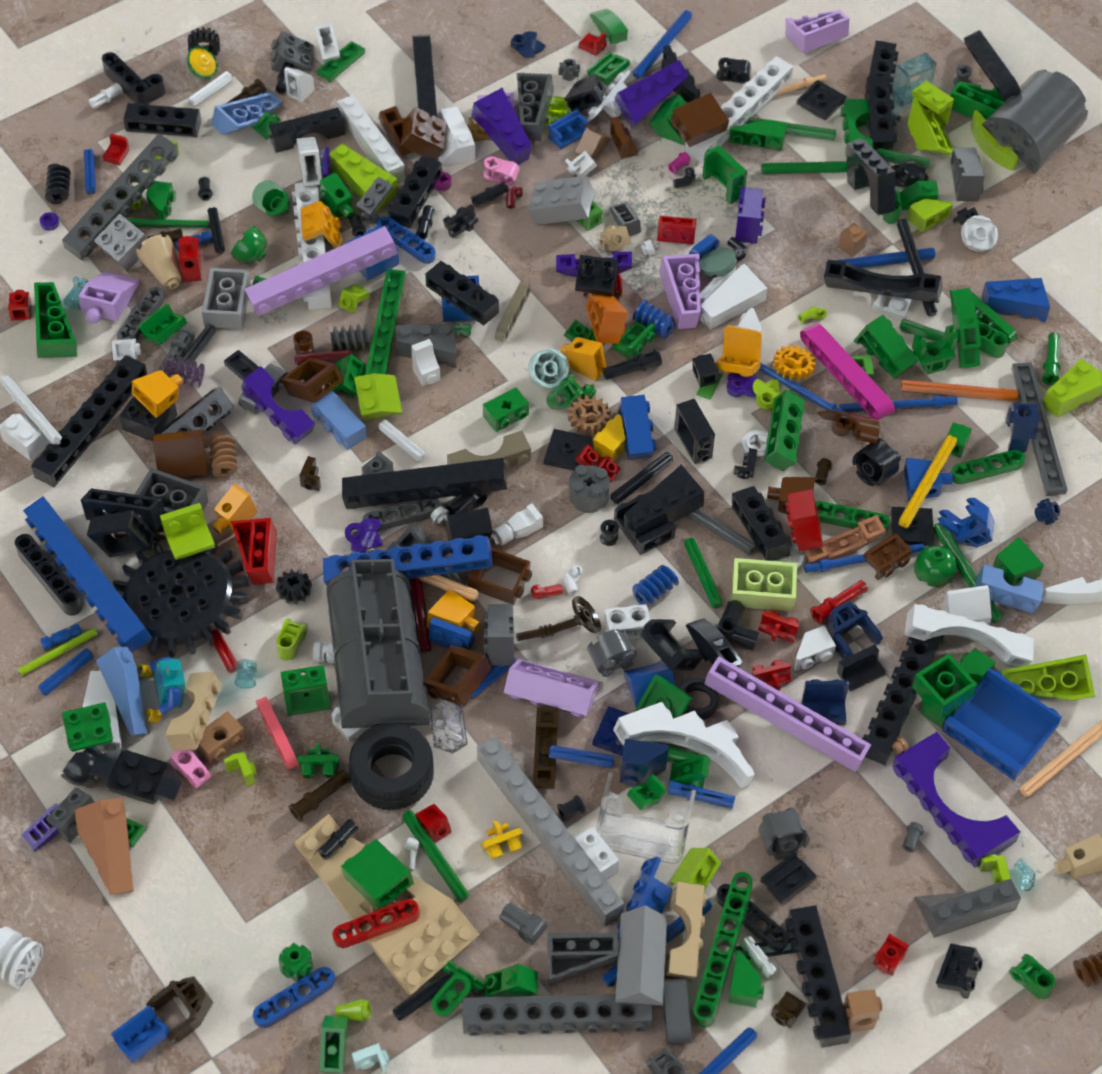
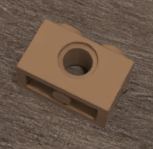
[197,711,246,764]
[843,989,883,1032]

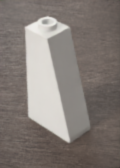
[296,137,322,187]
[699,264,768,330]
[82,670,123,752]

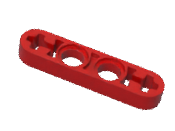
[332,899,420,949]

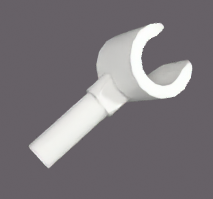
[405,837,420,871]

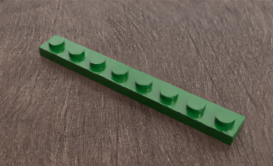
[365,269,406,375]

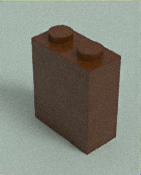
[671,93,729,148]
[153,429,211,478]

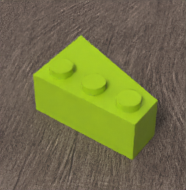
[1043,358,1102,417]

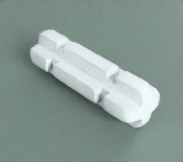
[741,936,777,978]

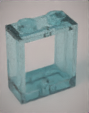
[891,52,937,107]

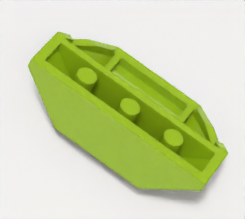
[907,98,953,155]

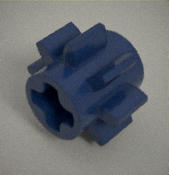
[1034,498,1061,525]

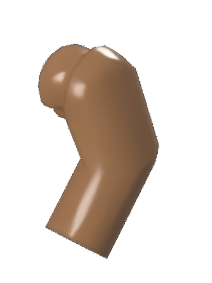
[893,737,909,755]

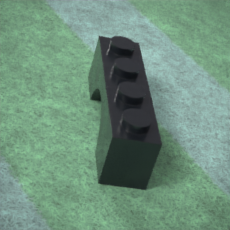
[268,107,345,153]

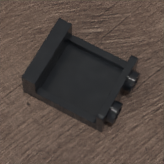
[614,492,676,555]
[640,619,706,671]

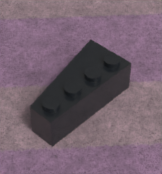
[624,464,705,542]

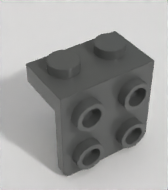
[270,31,314,72]

